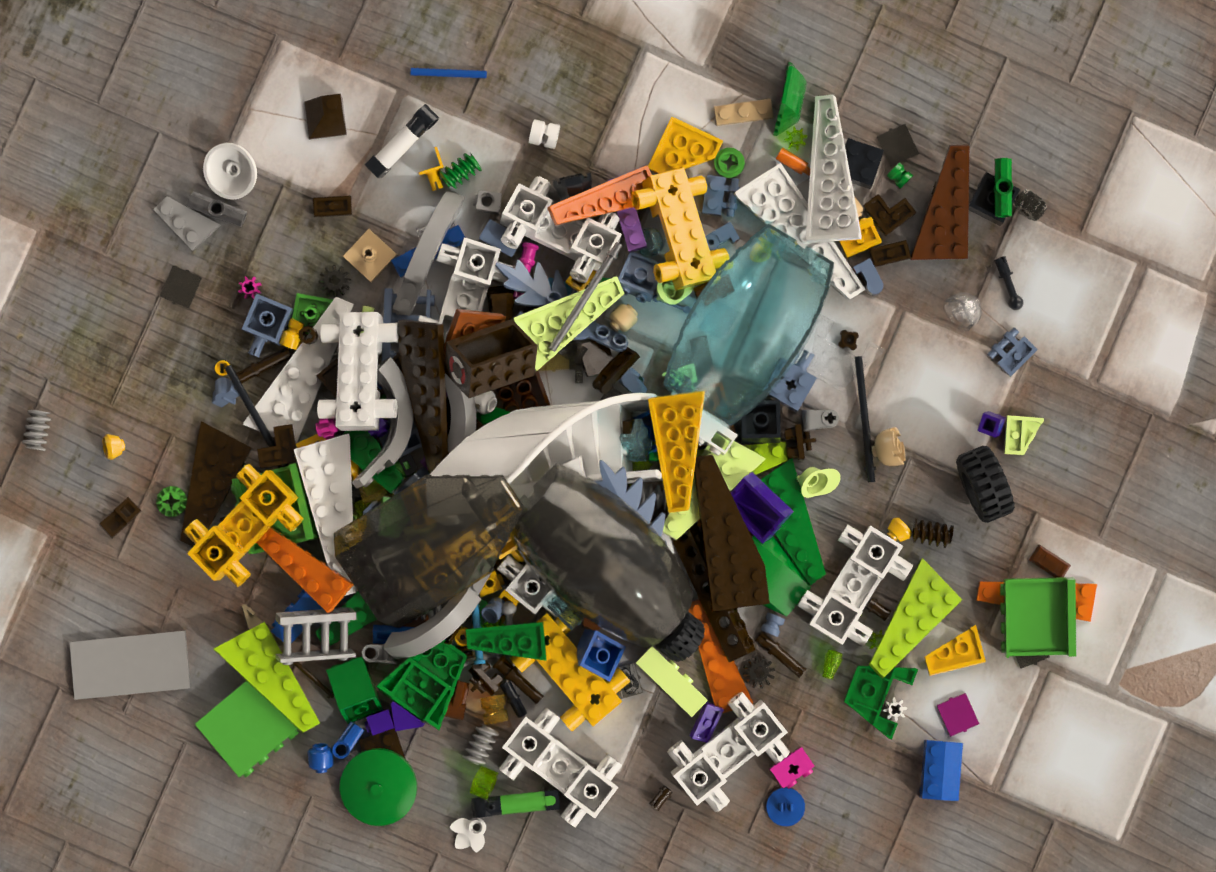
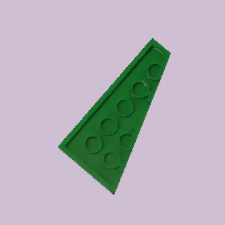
[761,458,826,585]

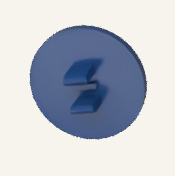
[766,788,805,826]

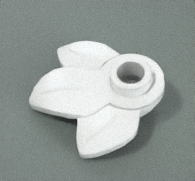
[450,818,486,853]

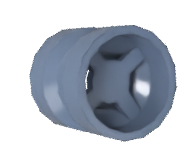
[481,597,505,624]
[760,612,785,637]

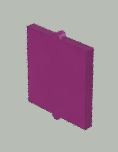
[937,693,979,737]

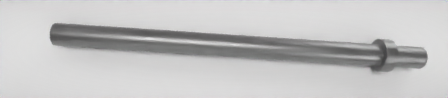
[549,242,622,352]

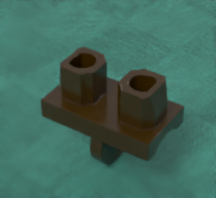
[784,424,816,460]
[468,660,503,696]

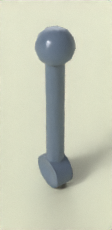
[653,295,691,313]

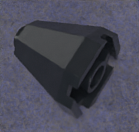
[553,172,592,201]

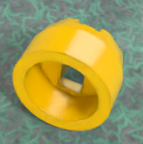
[214,360,230,376]

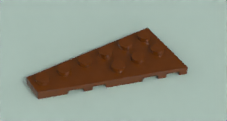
[911,144,970,260]

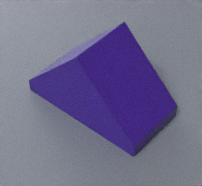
[391,701,426,731]

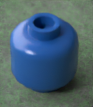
[308,743,333,773]

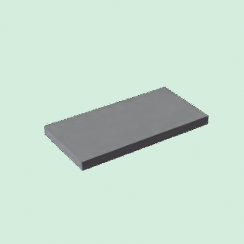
[69,631,191,700]

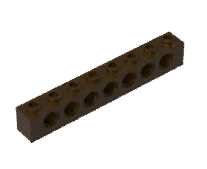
[671,522,755,662]

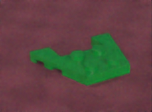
[844,666,918,740]

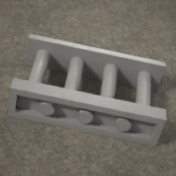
[276,607,356,665]

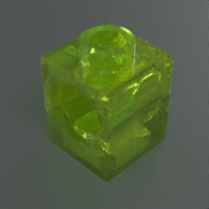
[469,766,499,800]

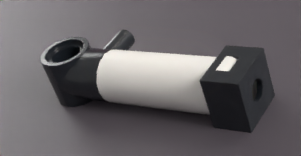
[365,104,439,178]

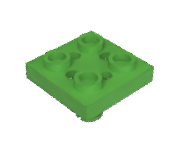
[292,293,333,334]

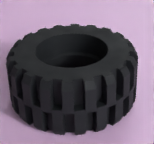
[956,445,1015,523]

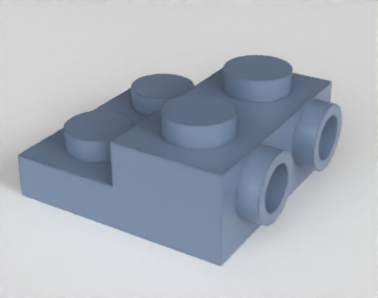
[618,252,660,303]

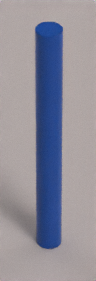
[410,68,487,78]

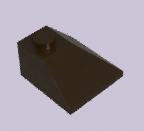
[304,93,347,140]

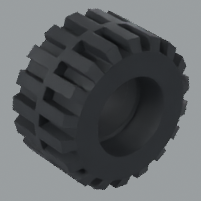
[653,609,705,662]

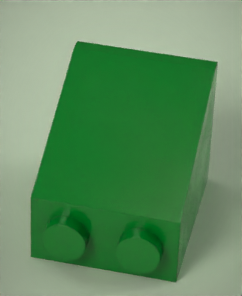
[326,657,384,724]

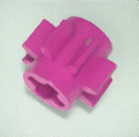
[238,276,262,299]
[315,419,339,440]

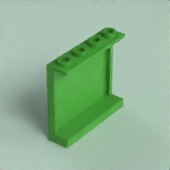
[231,463,319,554]
[1000,577,1076,658]
[195,681,299,778]

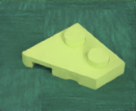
[1004,415,1044,455]

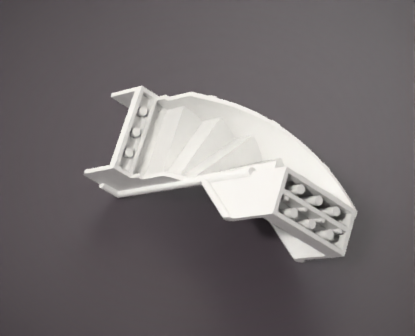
[427,393,663,529]

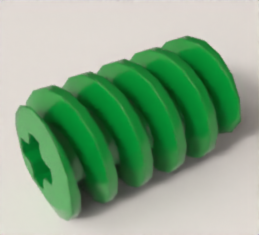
[438,152,482,189]

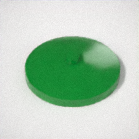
[340,748,417,826]

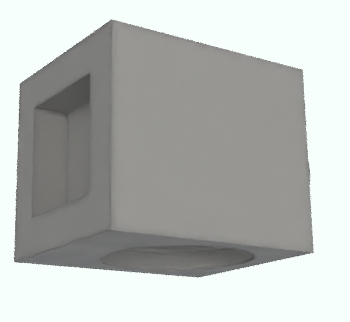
[473,190,502,215]

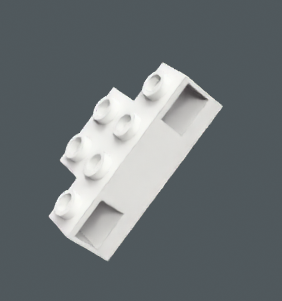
[671,392,737,456]

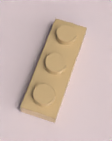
[714,99,773,126]

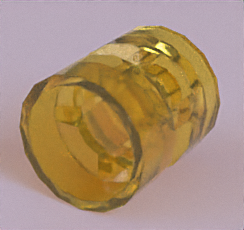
[480,694,509,725]

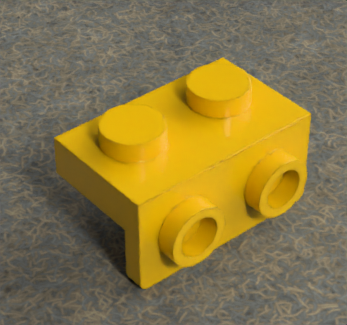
[839,217,882,258]

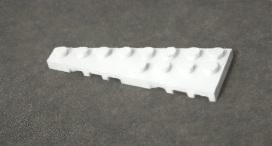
[806,95,862,243]
[734,163,865,300]
[243,297,354,444]
[294,434,356,596]

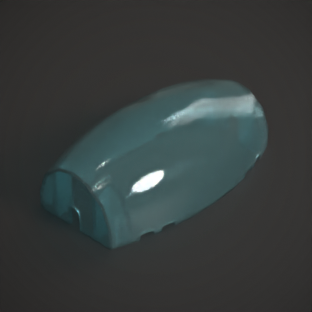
[663,224,835,428]

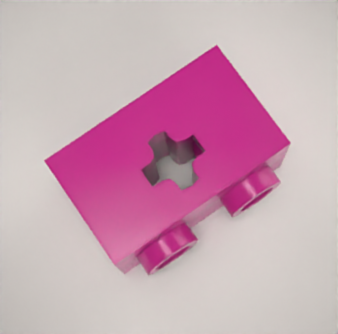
[769,746,815,789]

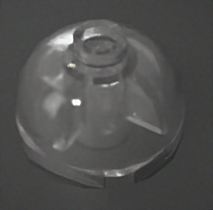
[944,292,982,332]

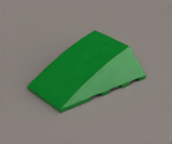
[773,62,807,136]
[752,536,811,617]
[376,640,467,731]

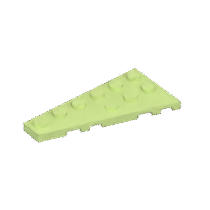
[513,276,624,372]
[663,433,766,540]

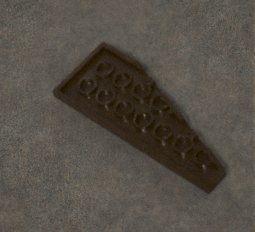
[398,319,448,475]
[694,455,770,611]

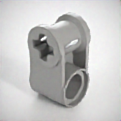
[802,410,839,430]
[362,644,398,664]

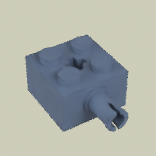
[242,294,293,358]
[763,350,817,413]

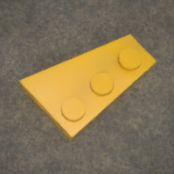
[924,625,986,676]

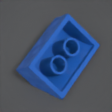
[920,740,963,801]

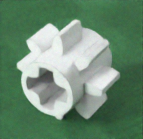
[883,697,907,721]

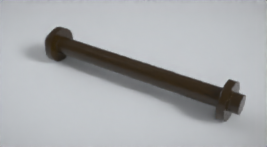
[291,662,334,699]

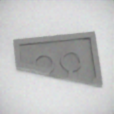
[153,196,221,251]

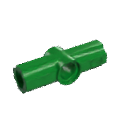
[993,158,1013,218]

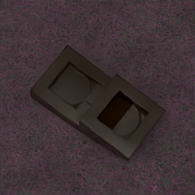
[99,497,141,539]

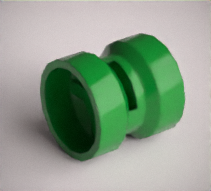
[887,162,913,189]

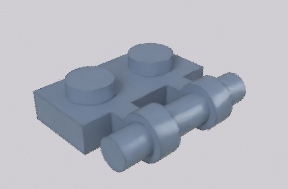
[702,175,740,217]
[987,327,1038,377]

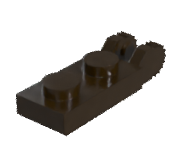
[592,347,640,394]

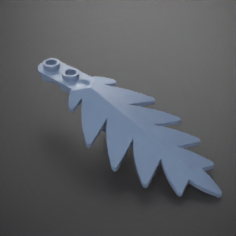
[495,260,628,352]
[590,460,673,593]

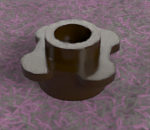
[838,330,859,350]

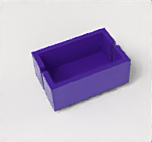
[731,472,794,544]

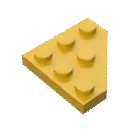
[648,117,723,174]

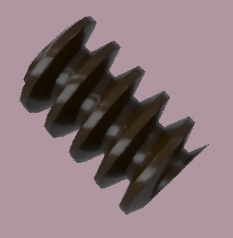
[912,518,954,548]

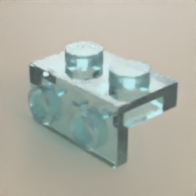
[620,419,652,462]

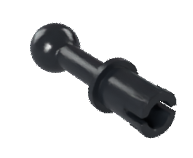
[994,256,1024,310]

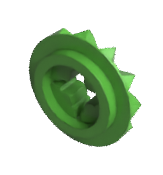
[714,148,745,178]
[156,486,187,517]

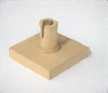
[343,229,397,283]

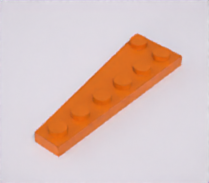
[547,165,652,225]
[256,526,354,613]
[976,581,1097,622]
[686,600,754,713]

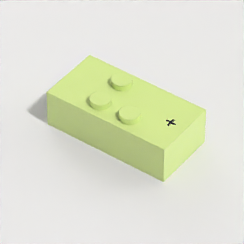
[636,646,708,717]

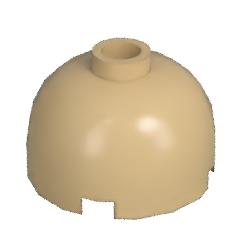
[872,427,906,467]

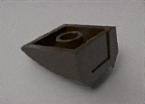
[488,293,514,321]

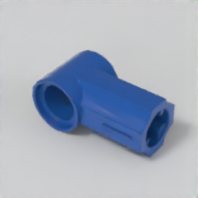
[332,722,365,759]

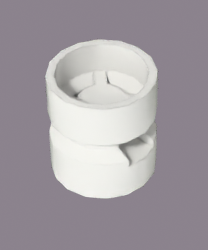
[529,119,560,149]

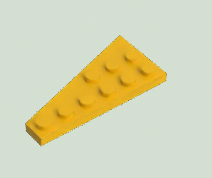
[648,390,705,513]

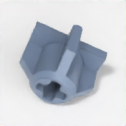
[212,377,240,408]

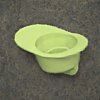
[656,280,695,305]
[797,467,840,498]

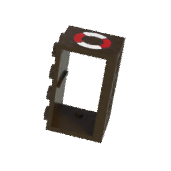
[445,319,538,398]

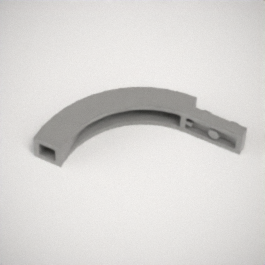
[392,190,465,316]
[352,357,413,488]
[445,374,476,452]
[383,556,494,659]

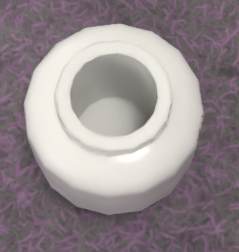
[474,391,497,414]

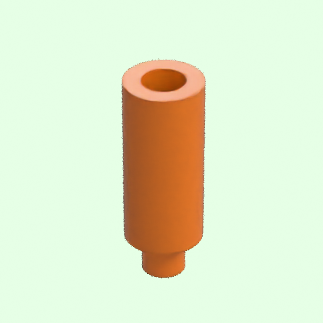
[776,148,810,176]

